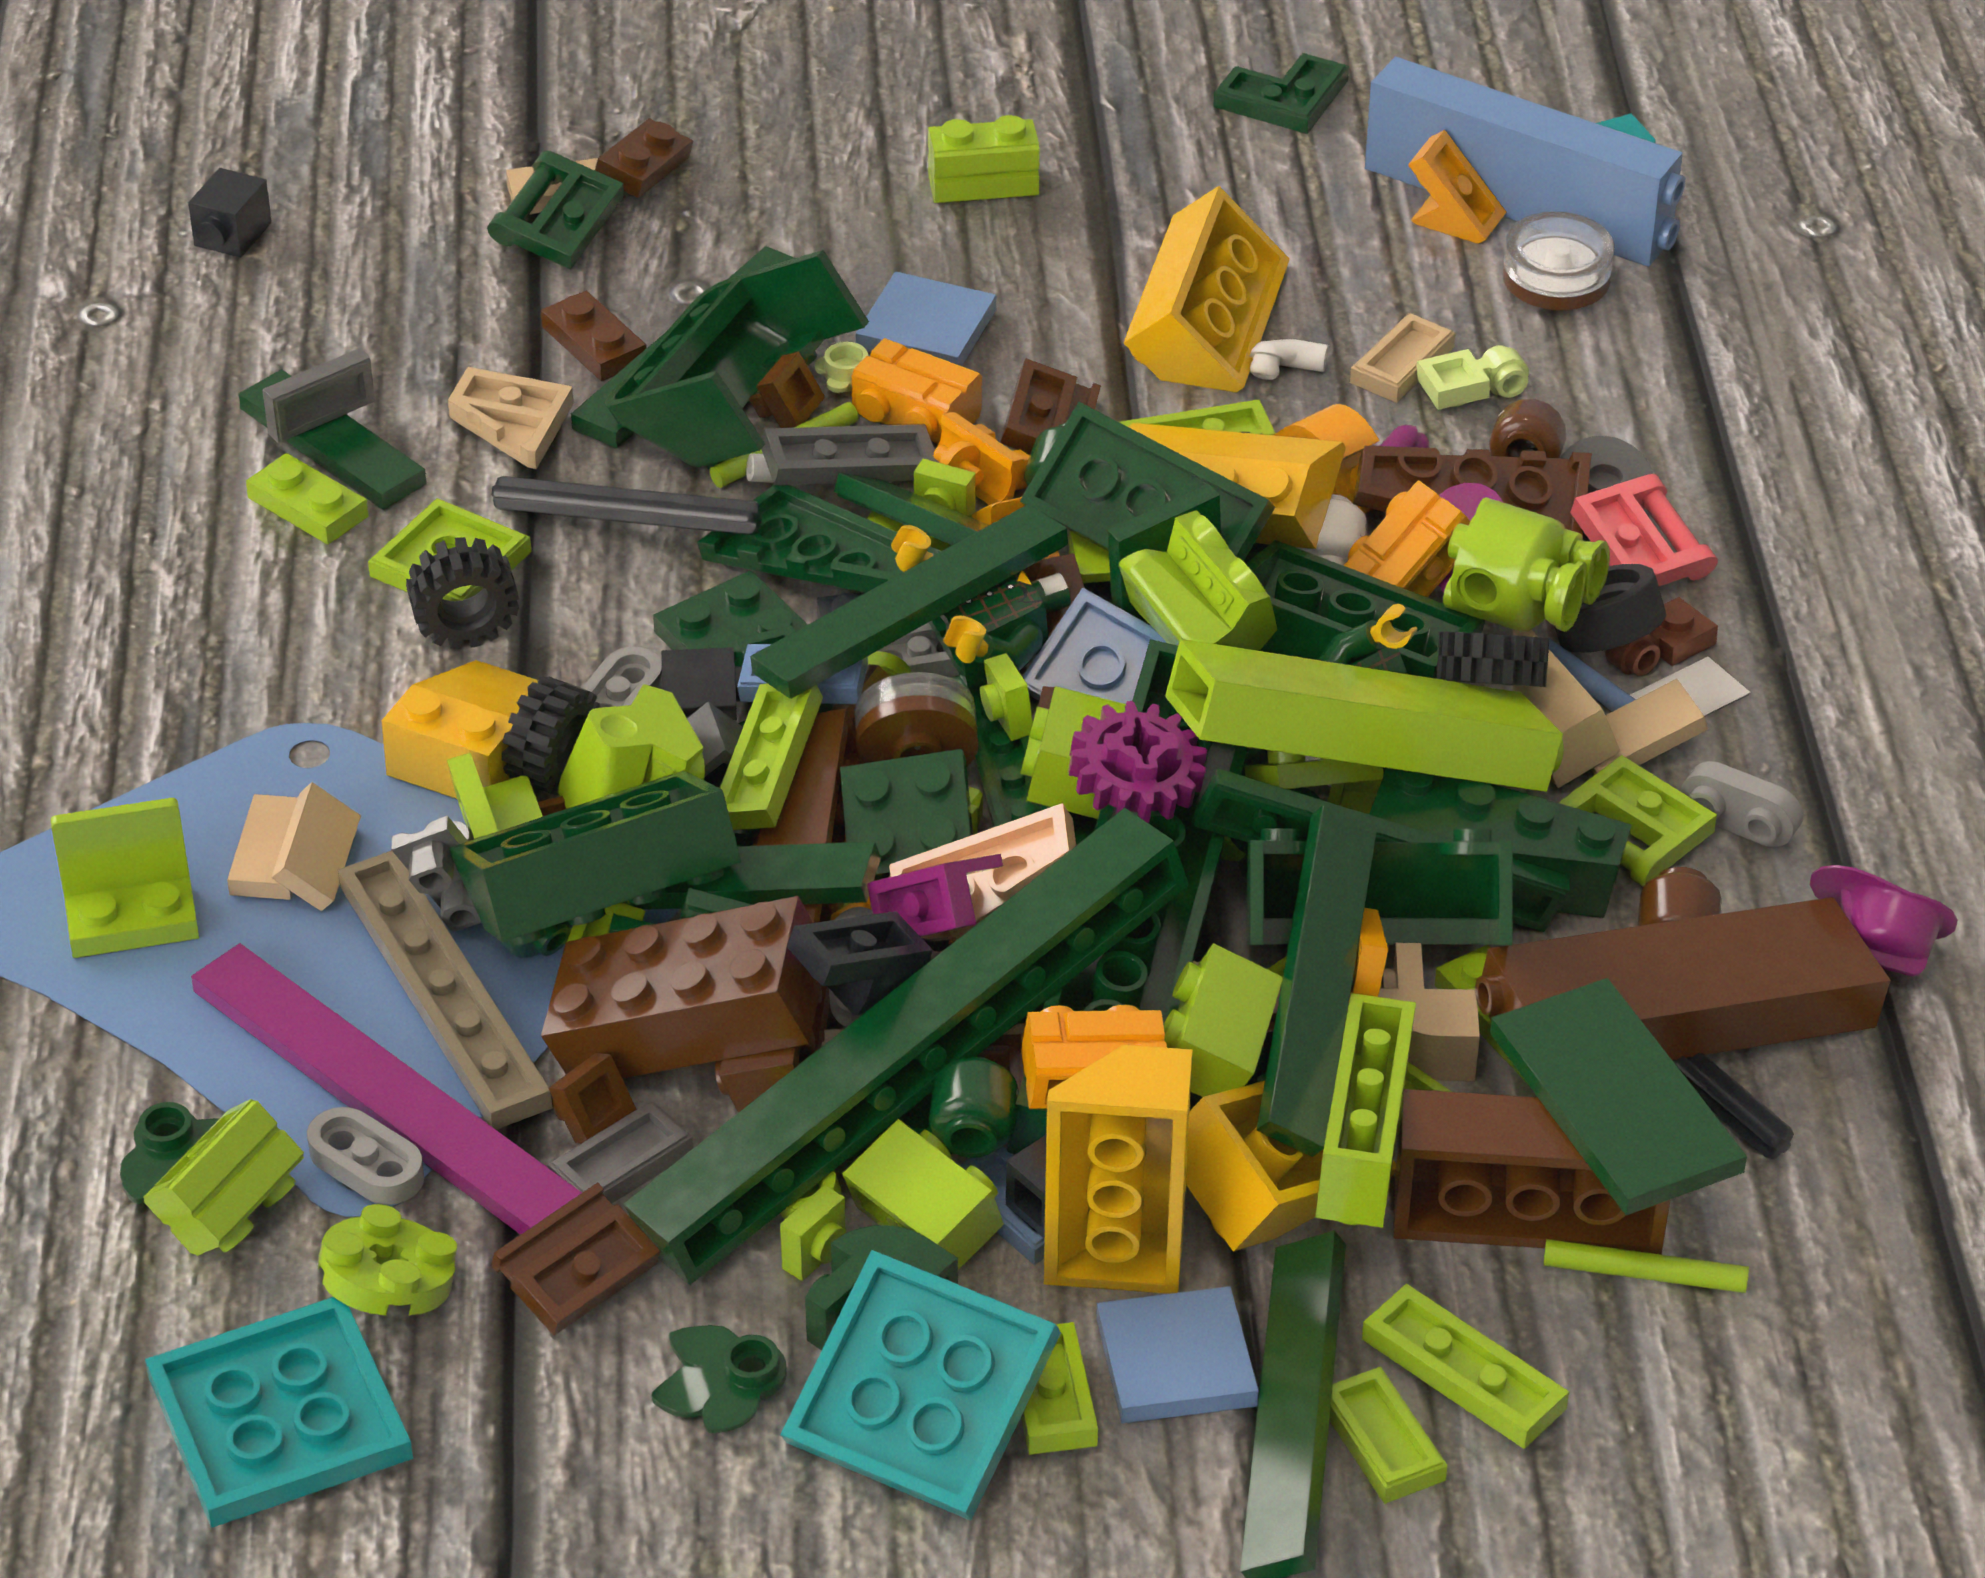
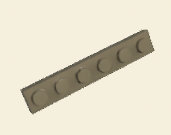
[338,850,552,1130]

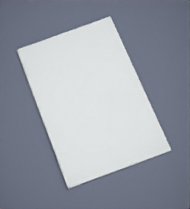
[1630,657,1751,716]

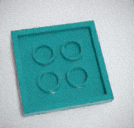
[780,1250,1061,1521]
[145,1297,413,1528]

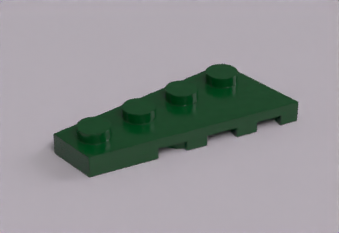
[697,485,932,593]

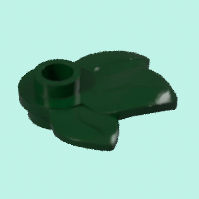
[120,1102,220,1204]
[651,1325,787,1433]

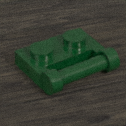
[487,151,624,270]

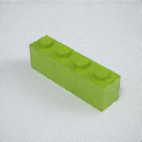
[1315,993,1416,1228]

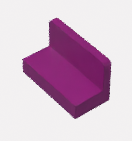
[867,854,1003,937]

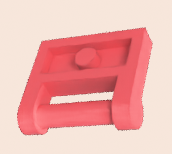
[1570,474,1718,586]

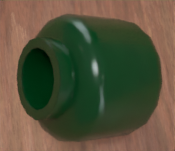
[929,1057,1019,1158]

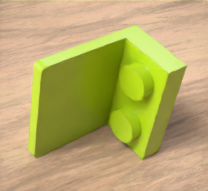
[50,798,200,958]

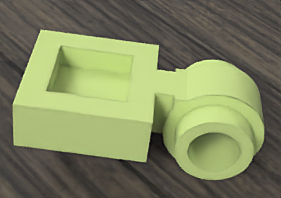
[1417,345,1529,410]

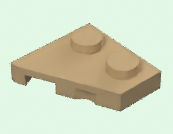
[448,367,574,469]

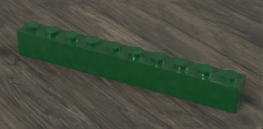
[624,808,1189,1285]

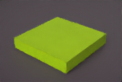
[368,498,531,601]

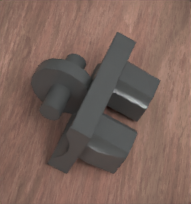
[391,815,481,931]

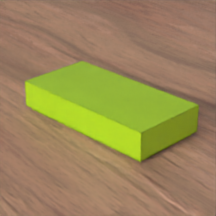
[1329,1366,1448,1504]

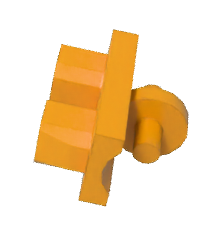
[933,412,1030,505]

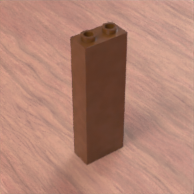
[1475,897,1891,1060]

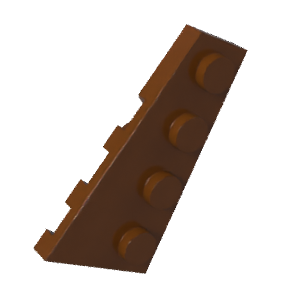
[1353,446,1592,537]

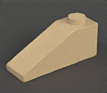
[1513,629,1620,788]

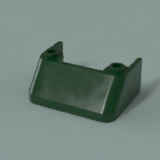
[605,250,869,469]
[1246,829,1513,945]

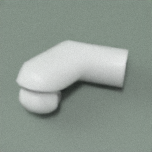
[1250,339,1329,380]

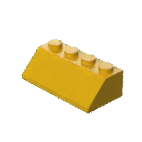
[1123,186,1290,393]
[1127,423,1346,549]
[1044,1045,1192,1294]

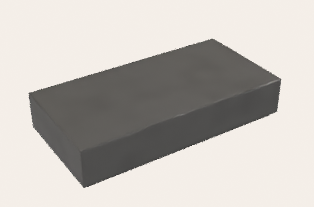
[262,348,375,443]
[548,1101,693,1204]

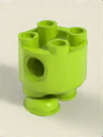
[1443,497,1610,632]

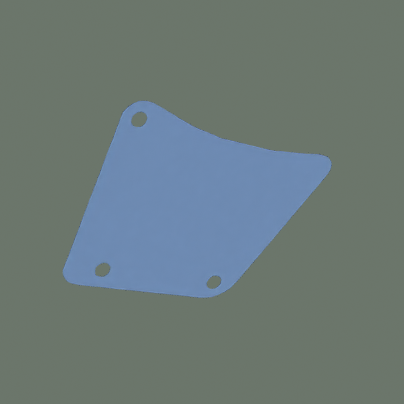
[0,723,680,1217]

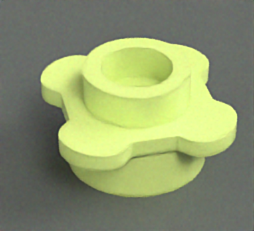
[815,342,868,393]

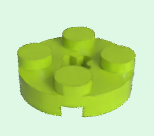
[318,1204,457,1316]

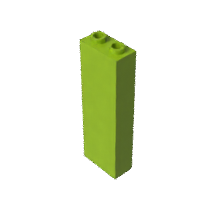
[1165,639,1564,792]

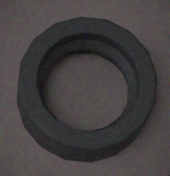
[1554,564,1667,653]

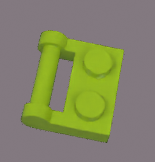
[1559,755,1717,887]

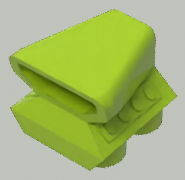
[1119,510,1278,651]
[558,684,705,809]

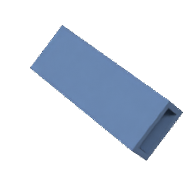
[1365,56,1686,267]

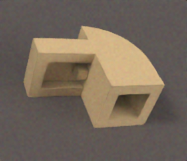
[1378,943,1480,1081]

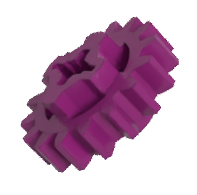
[1068,701,1207,823]

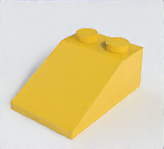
[381,660,538,799]
[1186,1081,1396,1252]

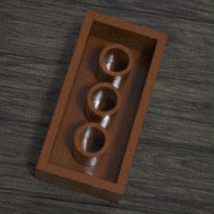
[541,896,821,1078]
[1393,1089,1671,1255]

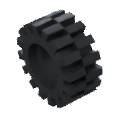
[406,537,520,649]
[1436,631,1549,687]
[502,676,600,795]

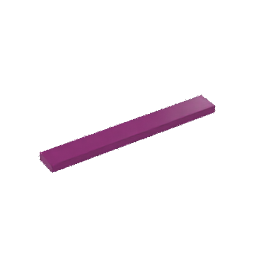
[191,943,582,1235]

